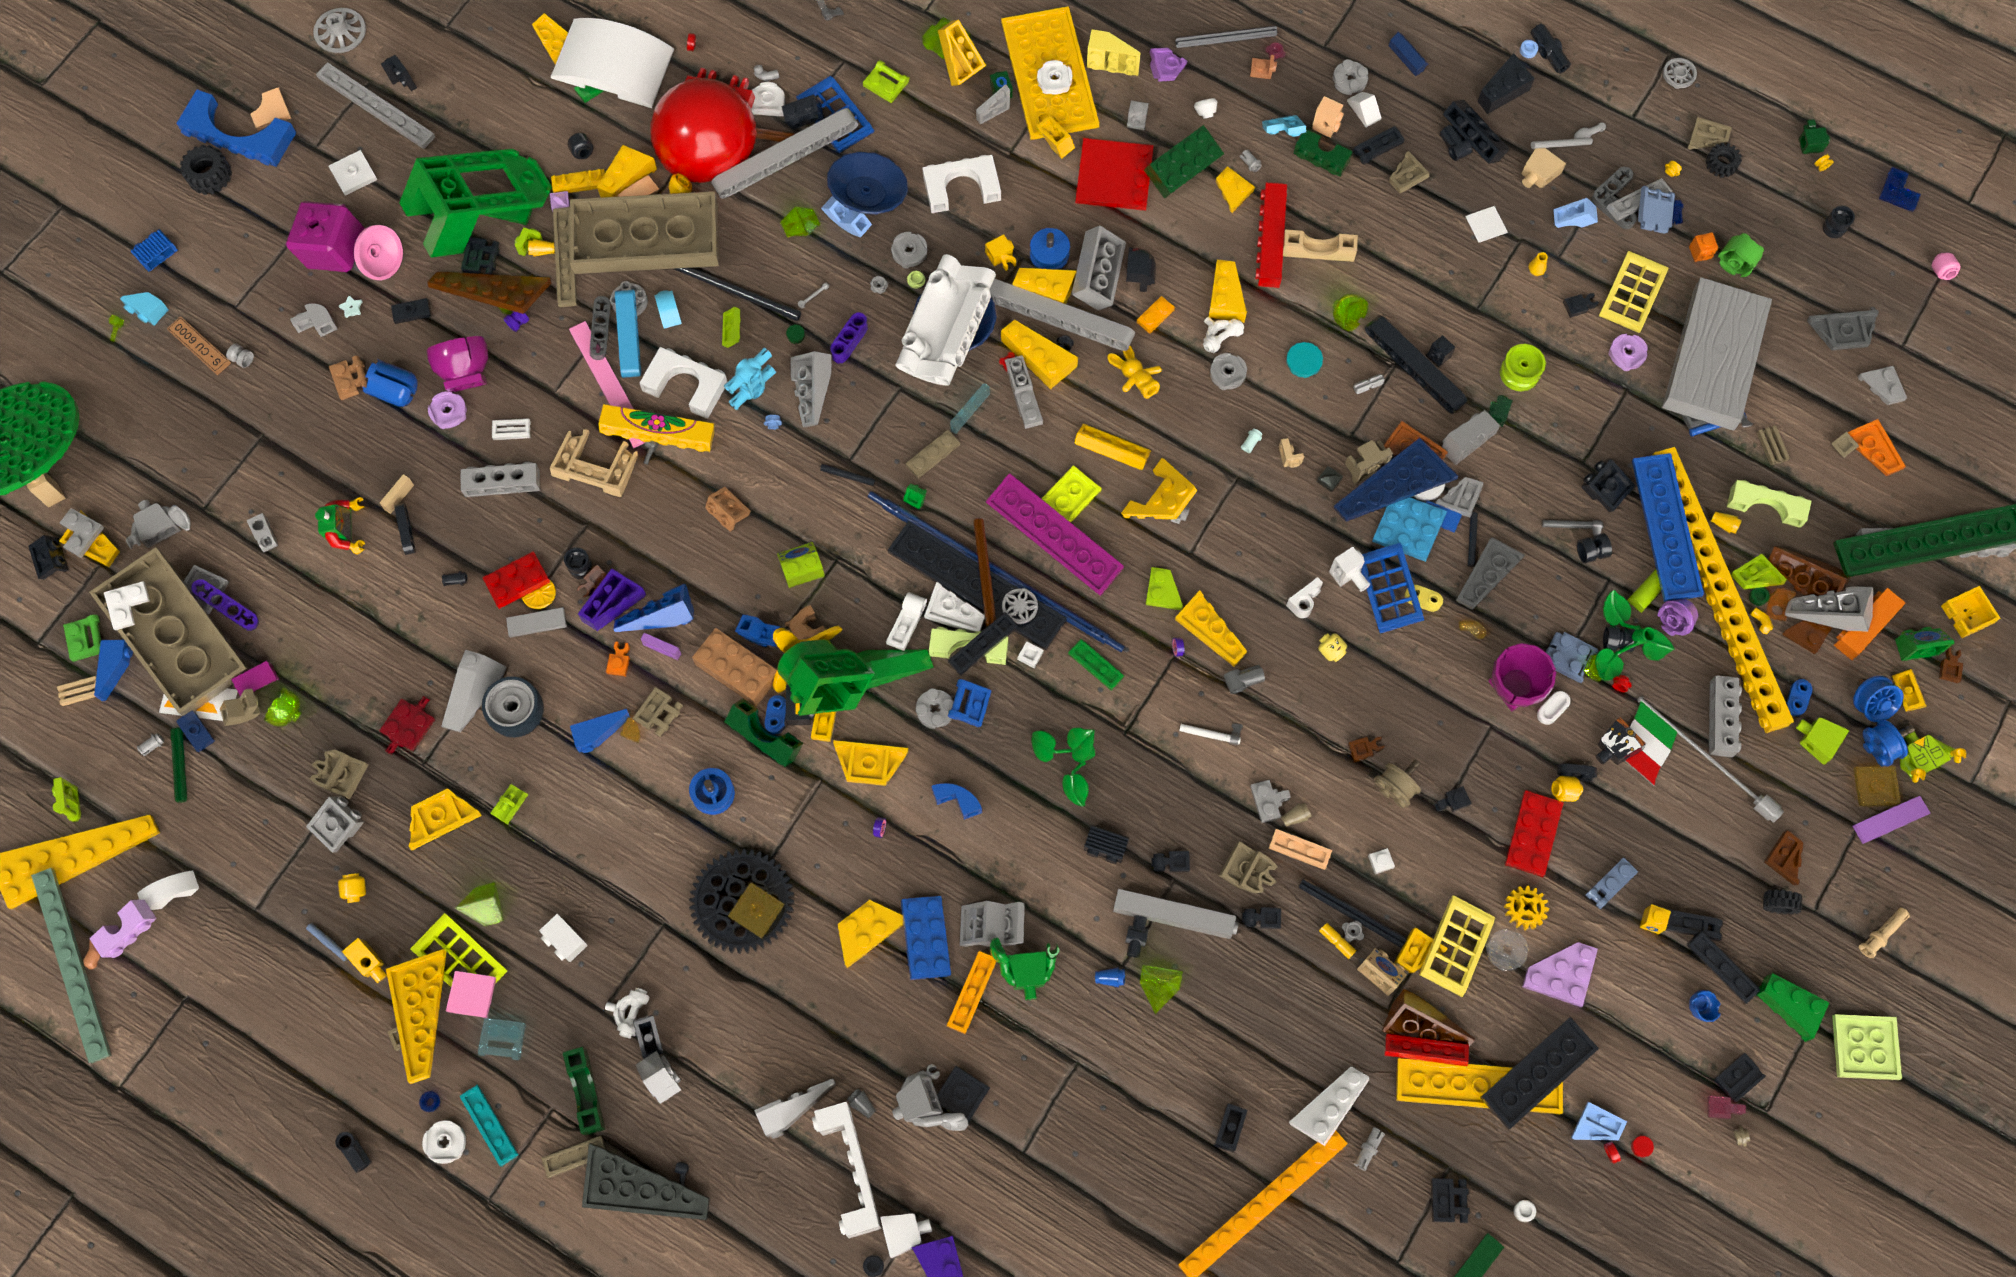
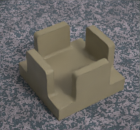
[1345,440,1393,485]

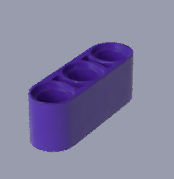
[831,312,868,363]

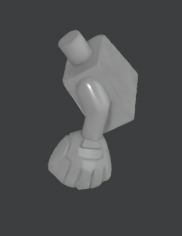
[126,500,191,549]
[892,1064,968,1131]

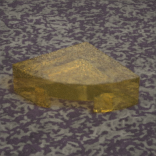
[620,717,640,743]

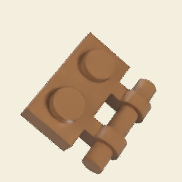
[329,356,368,400]

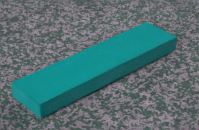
[459,1085,519,1167]

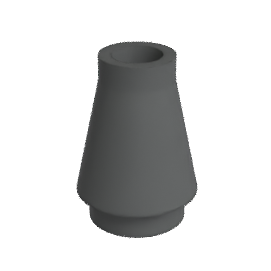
[846,1088,876,1119]

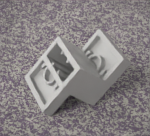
[960,901,1025,947]

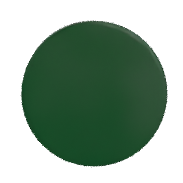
[786,325,805,344]
[1749,587,1770,606]

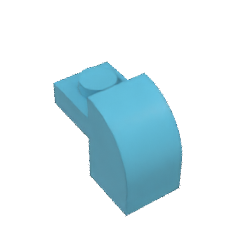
[654,290,682,328]

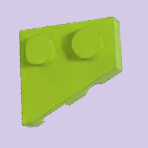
[1731,554,1787,589]
[1146,567,1183,611]

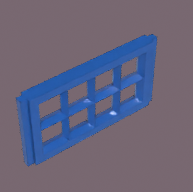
[796,76,874,153]
[1361,543,1424,634]

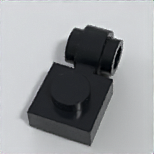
[1151,851,1190,872]
[1242,907,1281,930]

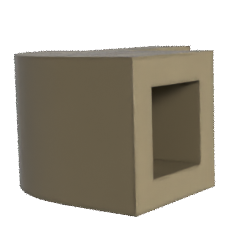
[220,689,260,726]

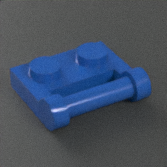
[948,679,991,727]

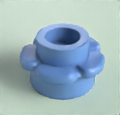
[764,415,782,430]

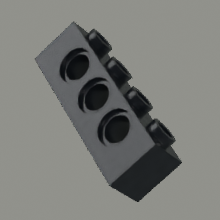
[1443,99,1510,164]

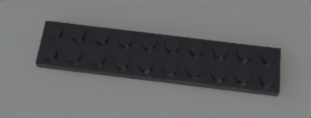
[887,521,1067,650]

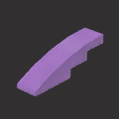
[1853,796,1930,844]

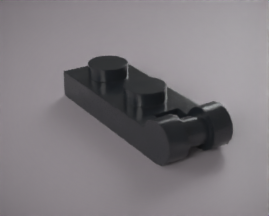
[1353,126,1405,165]
[1665,910,1723,941]

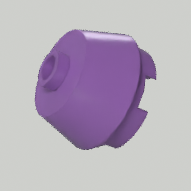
[1658,599,1698,636]

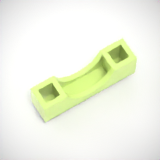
[1727,480,1811,528]
[929,627,1008,665]

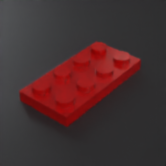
[1505,790,1564,877]

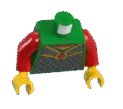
[315,497,365,554]

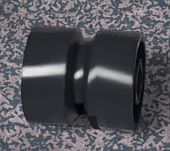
[1822,205,1855,239]
[1576,533,1612,564]
[564,547,593,580]
[1603,625,1635,652]

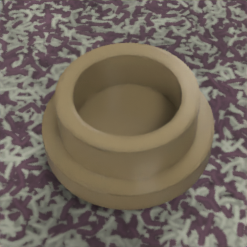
[1734,1125,1750,1147]

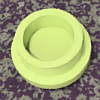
[907,271,925,289]

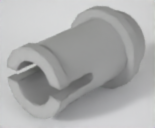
[1240,150,1262,172]
[137,733,164,757]

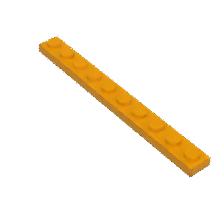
[1178,1130,1347,1277]

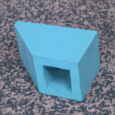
[120,292,169,325]

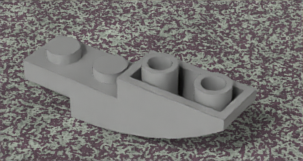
[1005,355,1043,429]

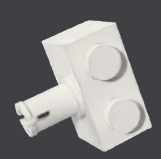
[1329,547,1370,592]

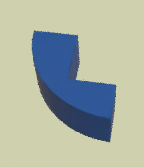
[931,783,982,820]

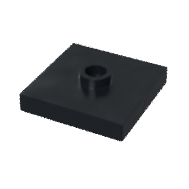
[937,1066,990,1124]

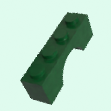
[724,698,804,767]
[562,1047,606,1136]

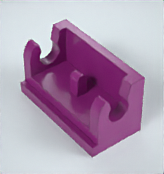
[231,661,279,697]

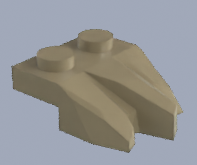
[310,750,368,800]
[1219,841,1278,893]

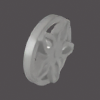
[1663,58,1697,89]
[1002,588,1038,624]

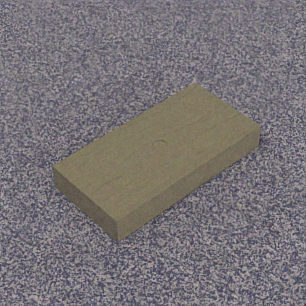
[570,192,719,274]
[89,547,250,716]

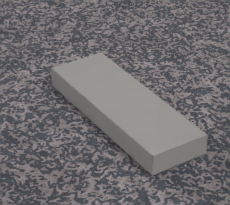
[506,607,567,638]

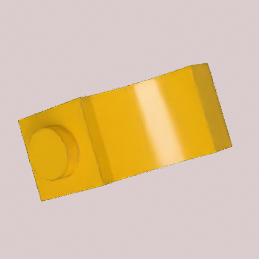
[1036,115,1075,159]

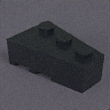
[1477,53,1535,114]

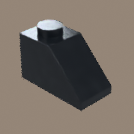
[633,1015,663,1060]

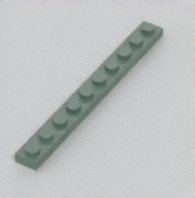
[31,868,112,1064]

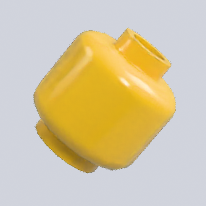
[1551,776,1583,802]
[338,873,366,903]

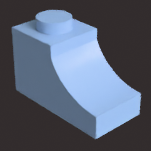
[1554,198,1598,228]

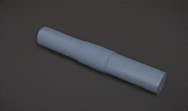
[306,923,348,961]

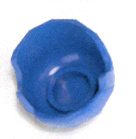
[1689,990,1721,1022]

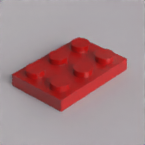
[482,551,550,609]

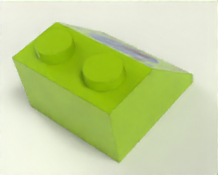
[777,542,825,588]

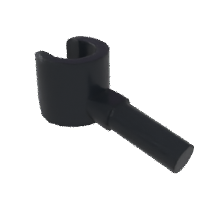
[675,1162,689,1186]

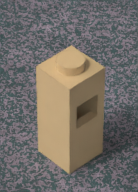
[27,473,66,508]

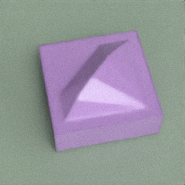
[550,191,570,212]

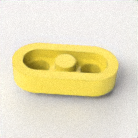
[1405,585,1443,612]

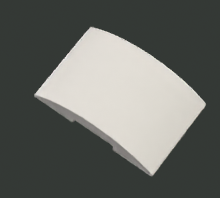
[551,18,674,108]

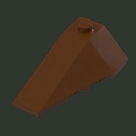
[1382,989,1475,1047]

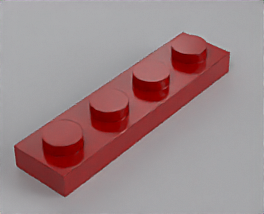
[1385,1034,1469,1067]

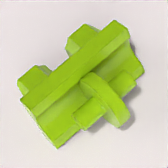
[491,784,528,824]

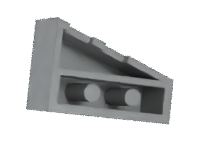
[1442,410,1500,465]

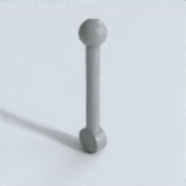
[798,283,829,308]

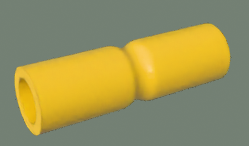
[1319,923,1357,959]

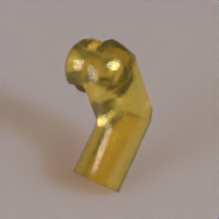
[1459,621,1486,639]

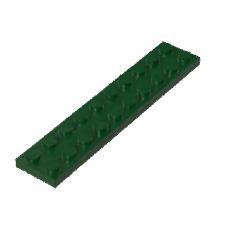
[1833,504,2016,577]

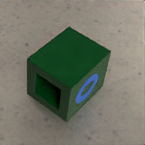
[990,71,1013,98]

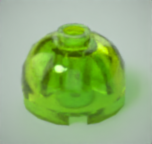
[1333,293,1368,332]
[263,687,302,727]

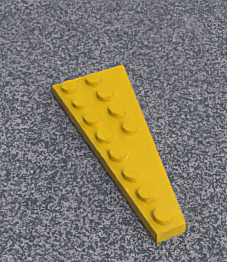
[0,815,160,909]

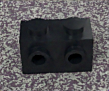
[781,94,825,130]

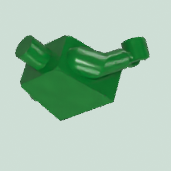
[990,937,1059,1000]

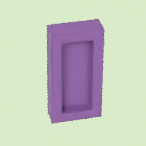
[641,633,681,660]

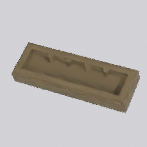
[541,1136,606,1178]

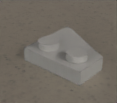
[976,85,1010,124]

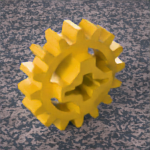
[1504,886,1549,930]

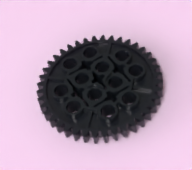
[689,849,795,954]

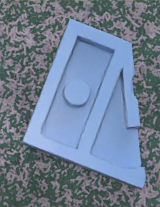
[1571,1102,1627,1140]

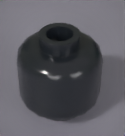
[567,133,594,160]

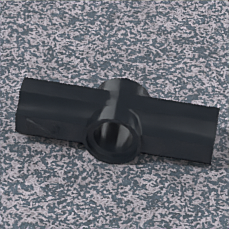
[1530,23,1571,74]

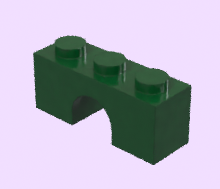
[1293,129,1353,177]

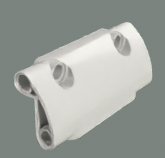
[896,254,996,385]

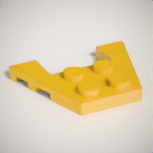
[1121,458,1197,519]

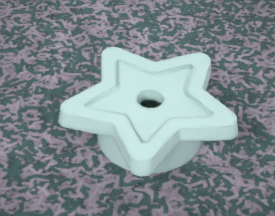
[339,296,363,318]

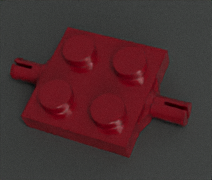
[379,696,435,755]

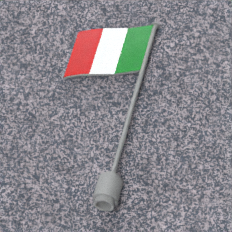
[1625,696,1784,823]

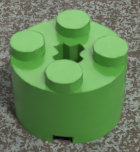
[1718,233,1764,277]

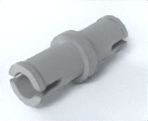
[1354,1128,1385,1171]

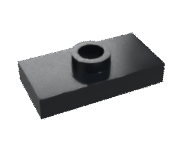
[391,298,431,324]

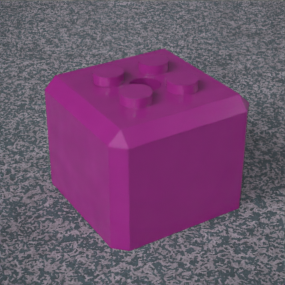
[285,201,365,272]

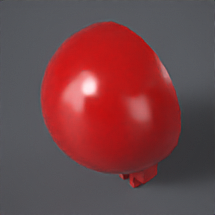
[650,68,757,183]

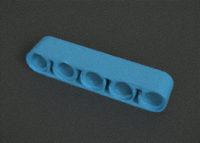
[615,289,641,378]

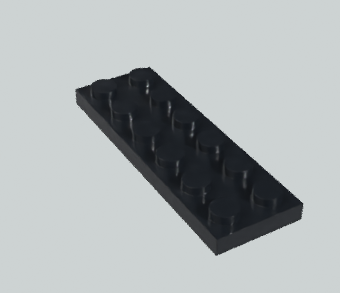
[1480,1017,1599,1130]

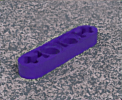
[191,579,259,631]

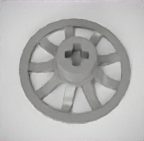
[313,8,366,53]

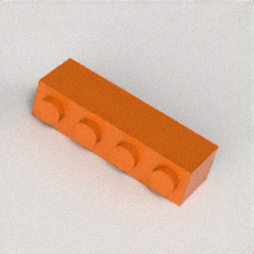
[1834,588,1905,660]

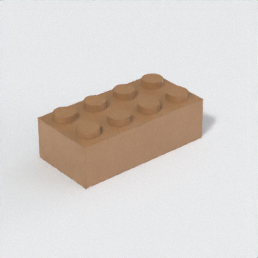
[692,628,777,707]

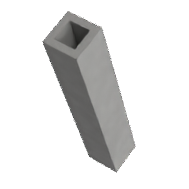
[1113,889,1238,939]

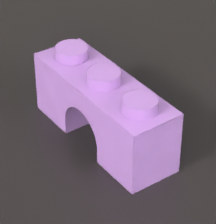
[90,900,157,958]

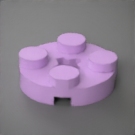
[1609,334,1648,371]
[428,391,467,429]

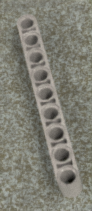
[711,108,858,199]
[990,278,1135,351]

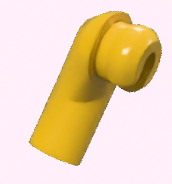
[1750,607,1773,634]

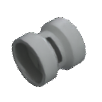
[226,343,254,368]

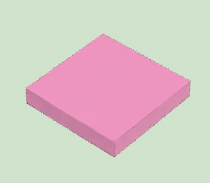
[446,971,496,1018]

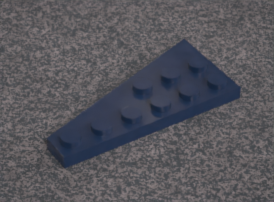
[1334,438,1458,522]

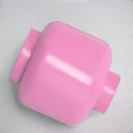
[1931,253,1960,280]

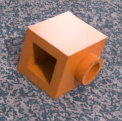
[1689,232,1718,262]

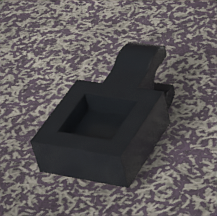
[1434,786,1472,812]

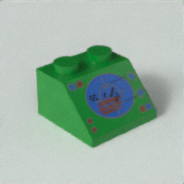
[1895,627,1955,661]

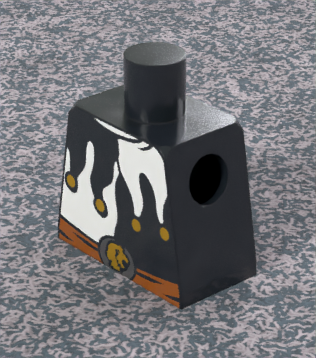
[1595,717,1646,765]

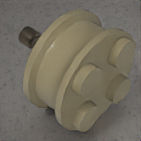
[1374,759,1421,808]

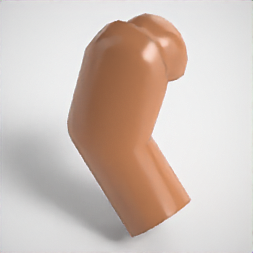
[83,940,100,970]

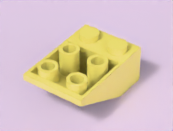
[1087,29,1141,76]

